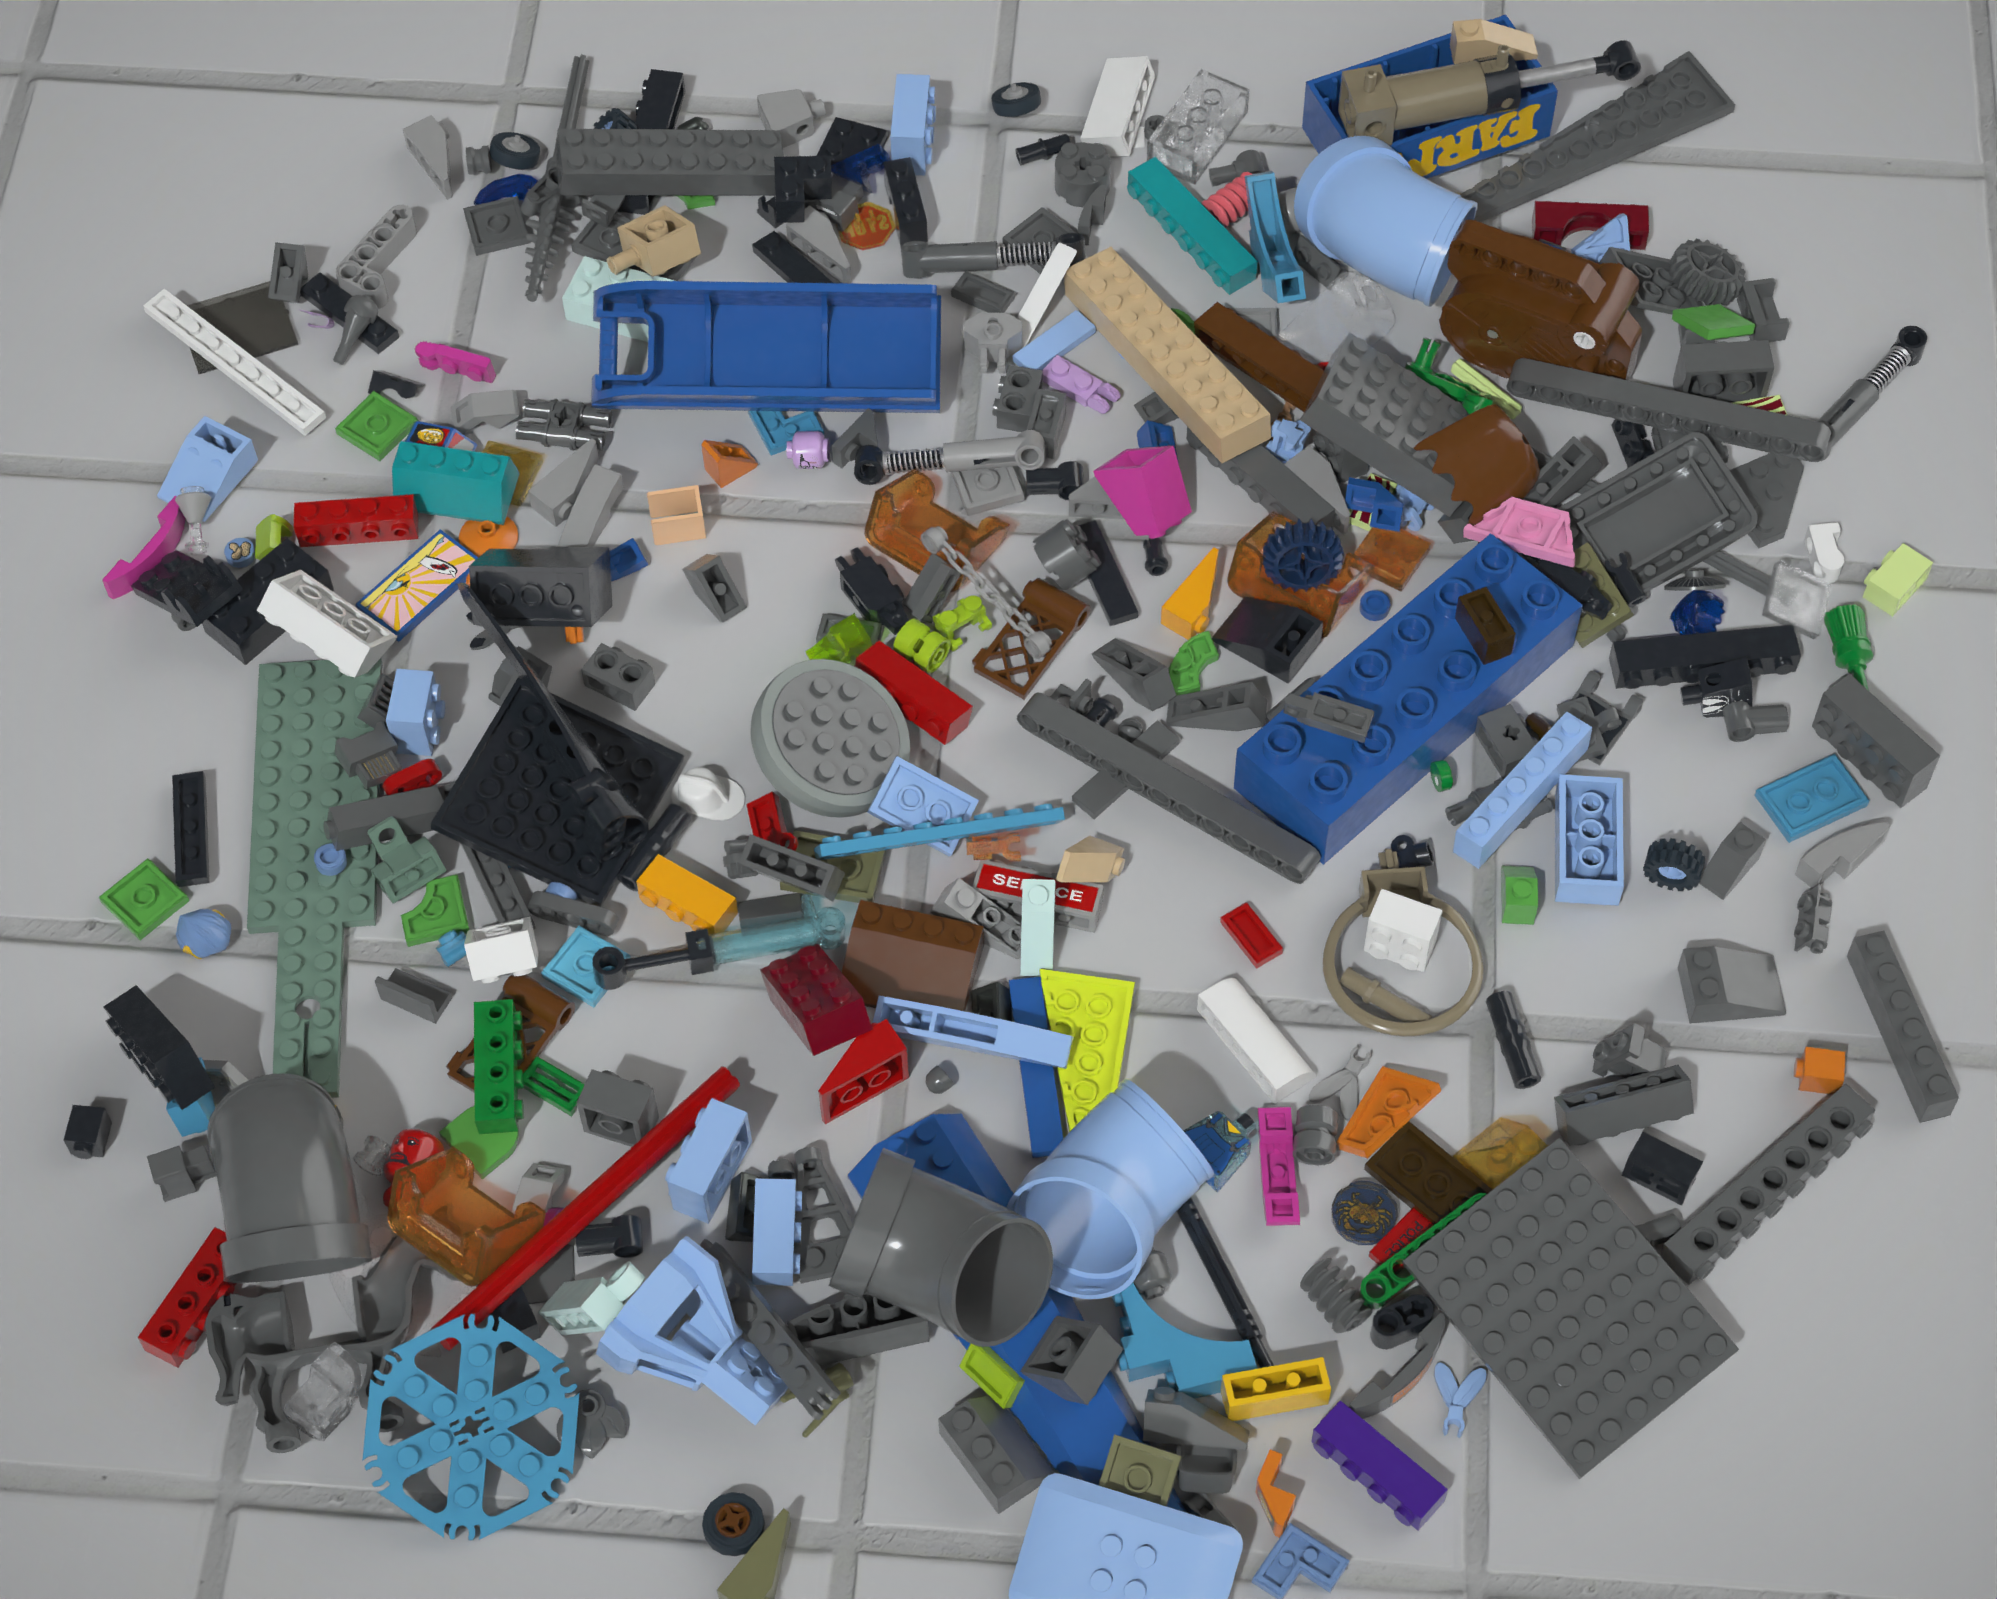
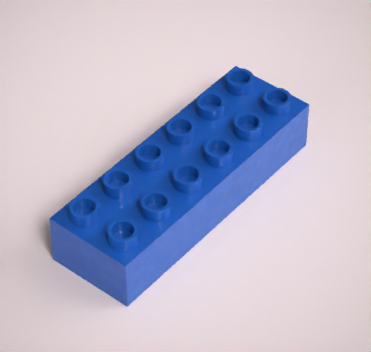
[1234,533,1583,865]

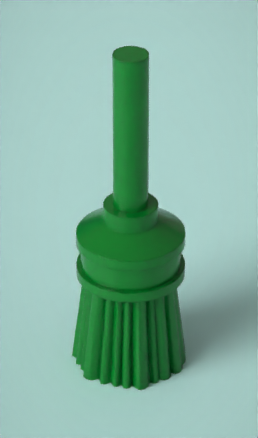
[1824,604,1874,691]

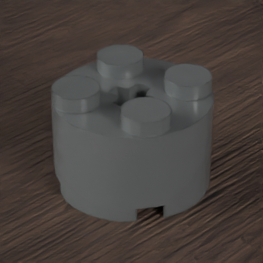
[1055,142,1111,207]
[1033,519,1101,590]

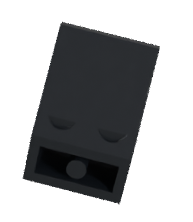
[1212,596,1323,684]

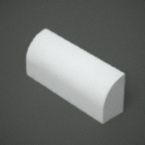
[1080,56,1155,157]
[1197,978,1316,1104]

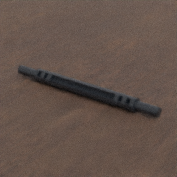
[1176,1197,1274,1368]

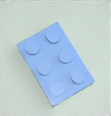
[867,756,979,856]

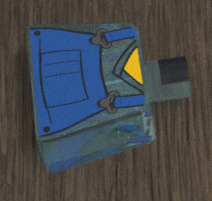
[1183,1111,1256,1192]

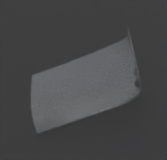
[1278,271,1396,364]

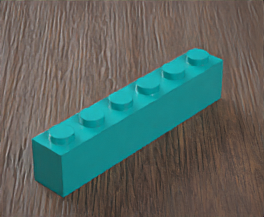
[1127,157,1258,295]

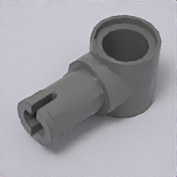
[1209,150,1265,187]

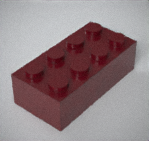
[760,944,873,1056]

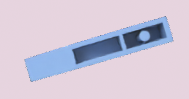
[873,995,1073,1069]

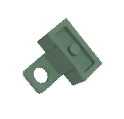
[367,816,447,904]

